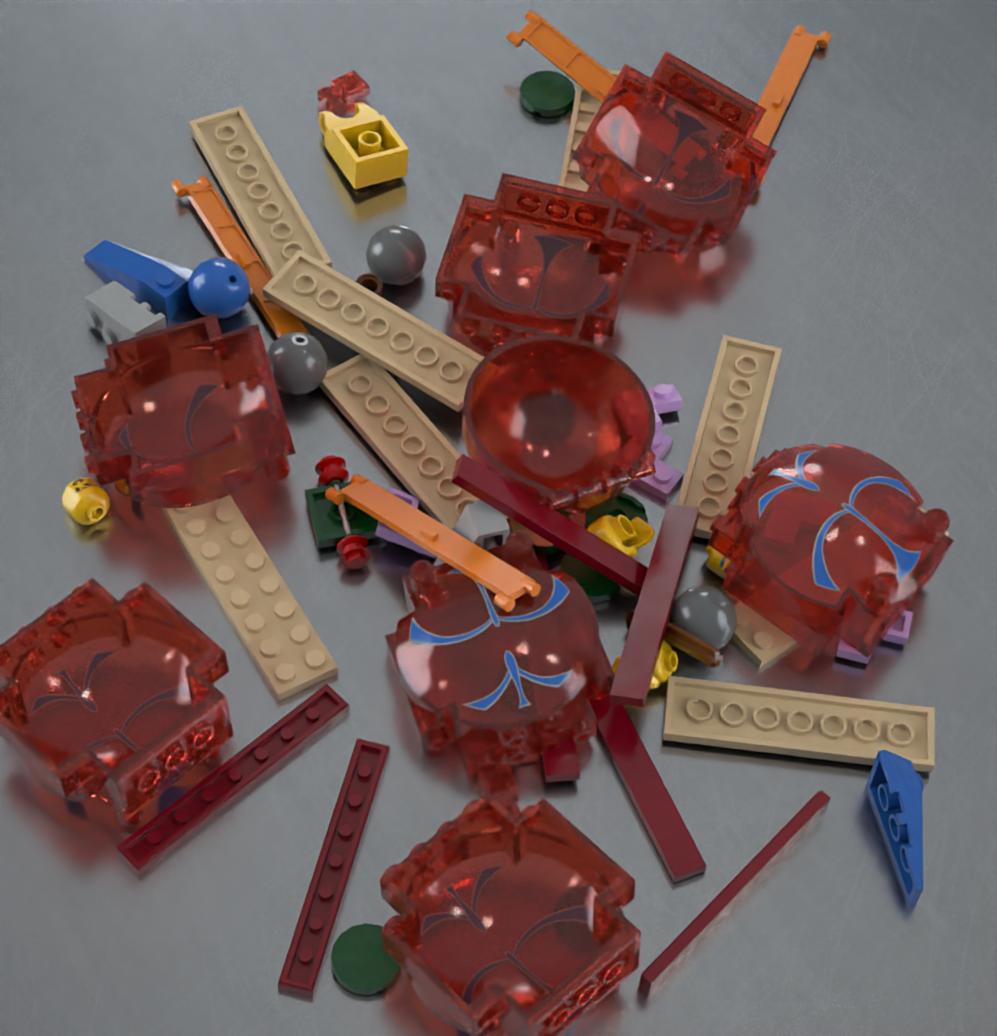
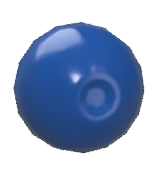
[188,257,250,319]

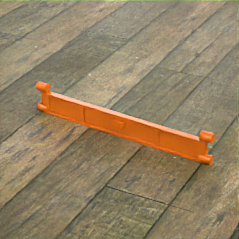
[506,10,707,182]
[723,25,832,190]
[171,176,309,338]
[325,474,541,612]

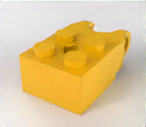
[319,102,409,189]

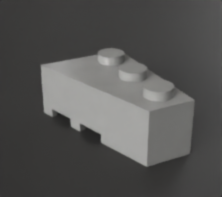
[84,280,169,373]
[432,500,510,598]

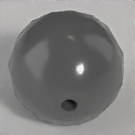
[366,225,427,286]
[265,332,329,395]
[669,586,737,649]

